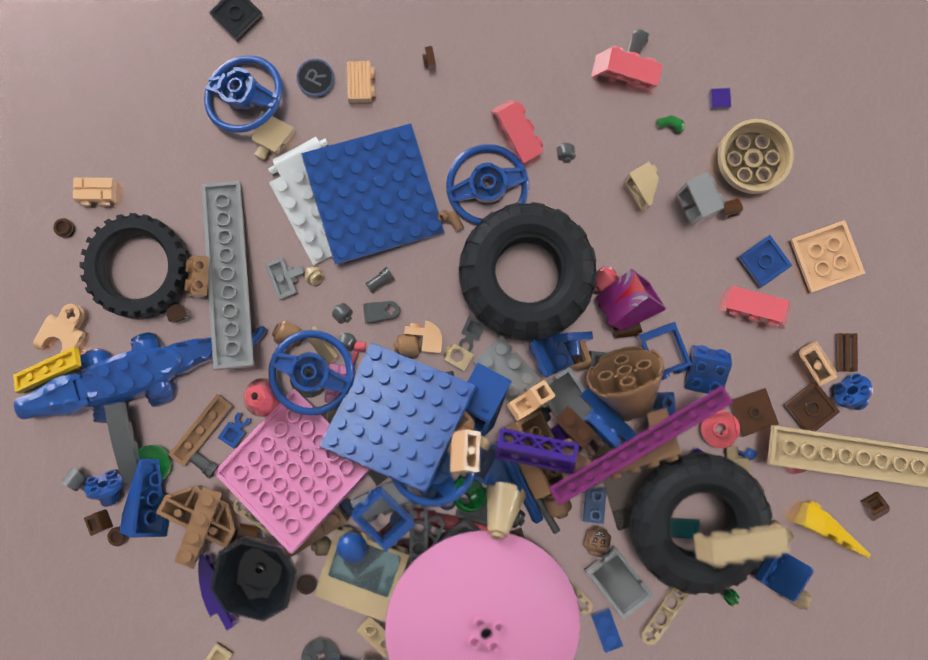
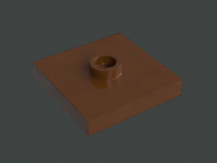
[785,382,840,431]
[730,388,779,437]

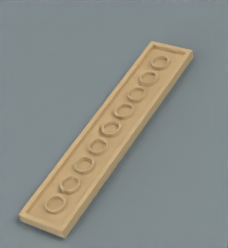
[767,425,928,488]

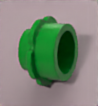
[722,589,740,607]

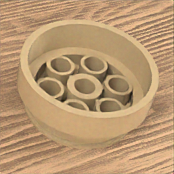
[718,119,794,194]

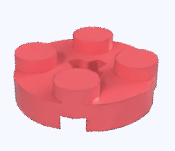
[700,410,740,449]

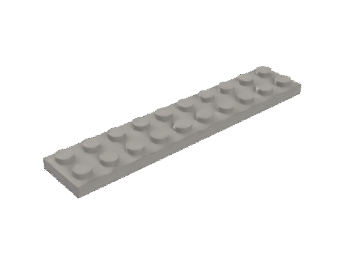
[201,180,254,371]

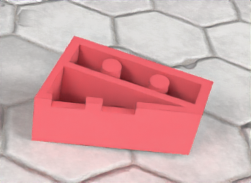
[592,46,663,90]
[490,100,543,163]
[726,286,791,329]

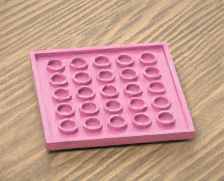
[213,388,371,554]

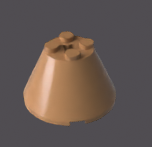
[586,346,664,421]

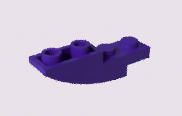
[198,552,237,631]

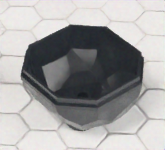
[210,536,297,622]

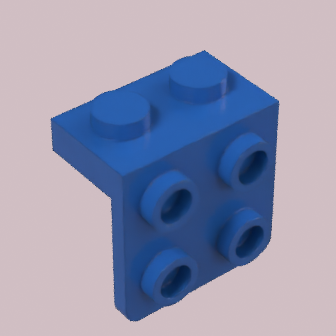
[685,345,732,394]
[755,552,814,602]

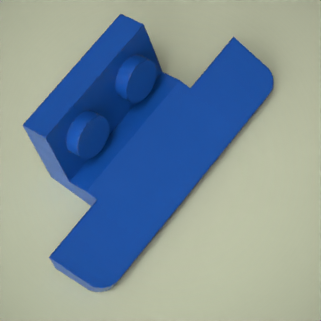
[579,388,638,448]

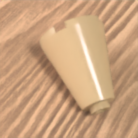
[487,482,526,540]

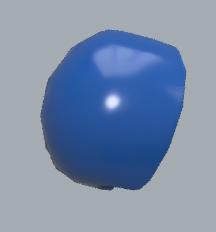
[336,532,367,563]

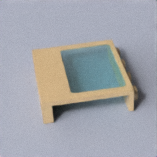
[314,525,410,622]

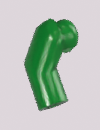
[656,115,685,133]

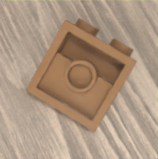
[184,255,209,298]

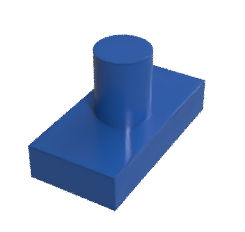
[553,331,593,356]

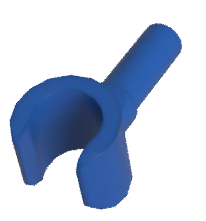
[738,447,758,460]

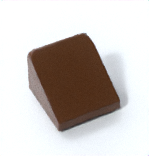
[862,492,890,521]
[84,509,113,536]

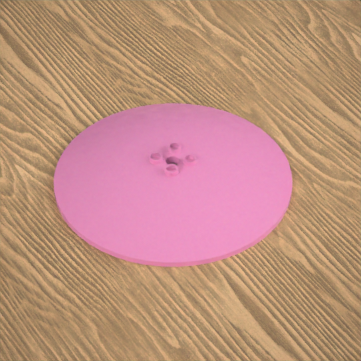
[385,530,580,660]

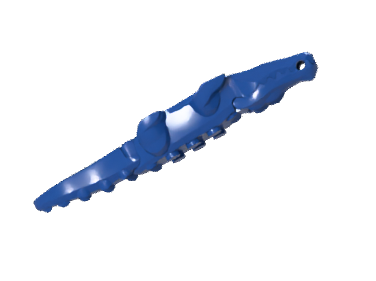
[14,326,266,423]

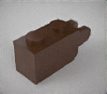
[553,406,606,458]

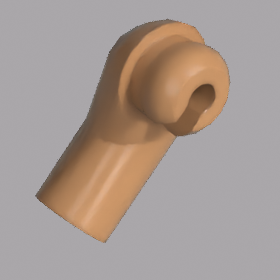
[438,210,464,232]

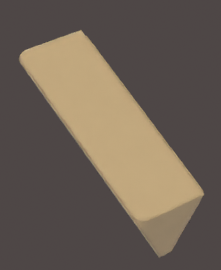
[306,326,339,364]

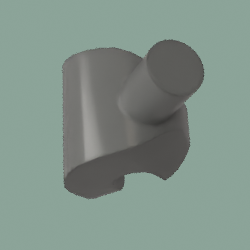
[62,468,87,491]

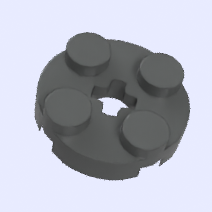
[301,638,340,660]

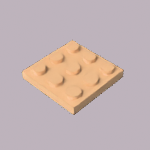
[790,220,865,293]

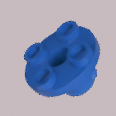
[833,373,873,410]
[84,470,124,507]

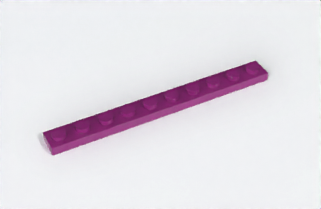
[549,385,733,506]

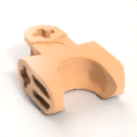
[33,304,86,352]

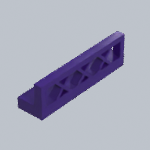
[495,428,579,474]

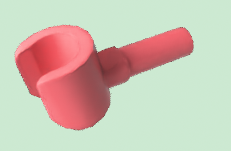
[352,341,366,367]

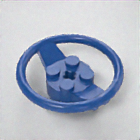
[204,55,283,133]
[446,144,529,225]
[268,330,354,416]
[392,452,475,507]

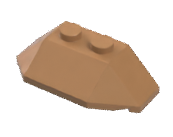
[156,486,235,548]

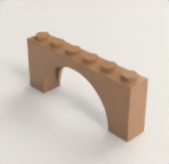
[561,408,682,487]

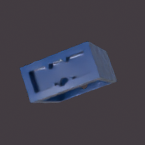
[636,322,692,380]
[352,486,415,551]

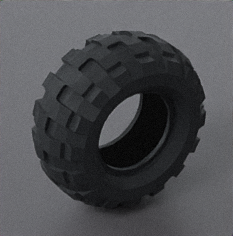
[459,202,597,341]
[629,452,773,595]

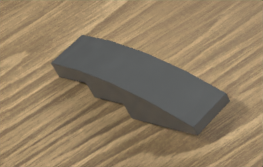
[104,402,140,484]

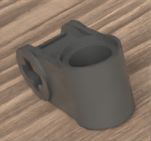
[363,301,401,324]

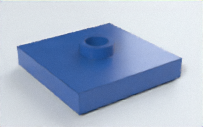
[738,235,792,288]

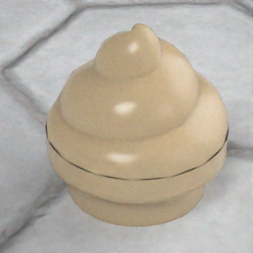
[305,267,324,286]

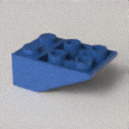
[465,363,512,436]
[474,444,527,486]

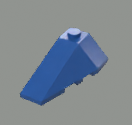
[120,459,168,538]

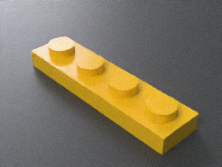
[13,347,81,394]

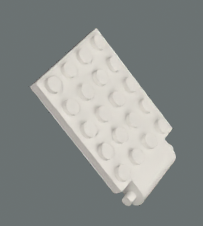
[268,137,332,266]

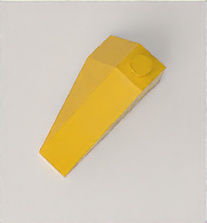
[794,501,871,559]

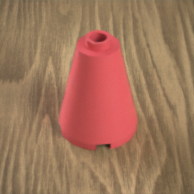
[243,378,280,417]

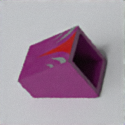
[596,268,666,331]

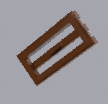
[836,333,858,372]

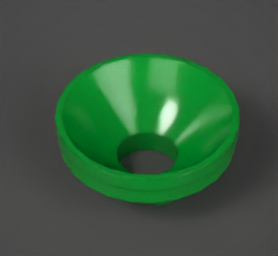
[454,477,486,512]

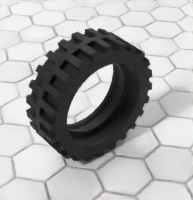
[79,213,189,319]

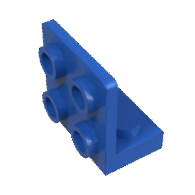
[529,332,576,377]

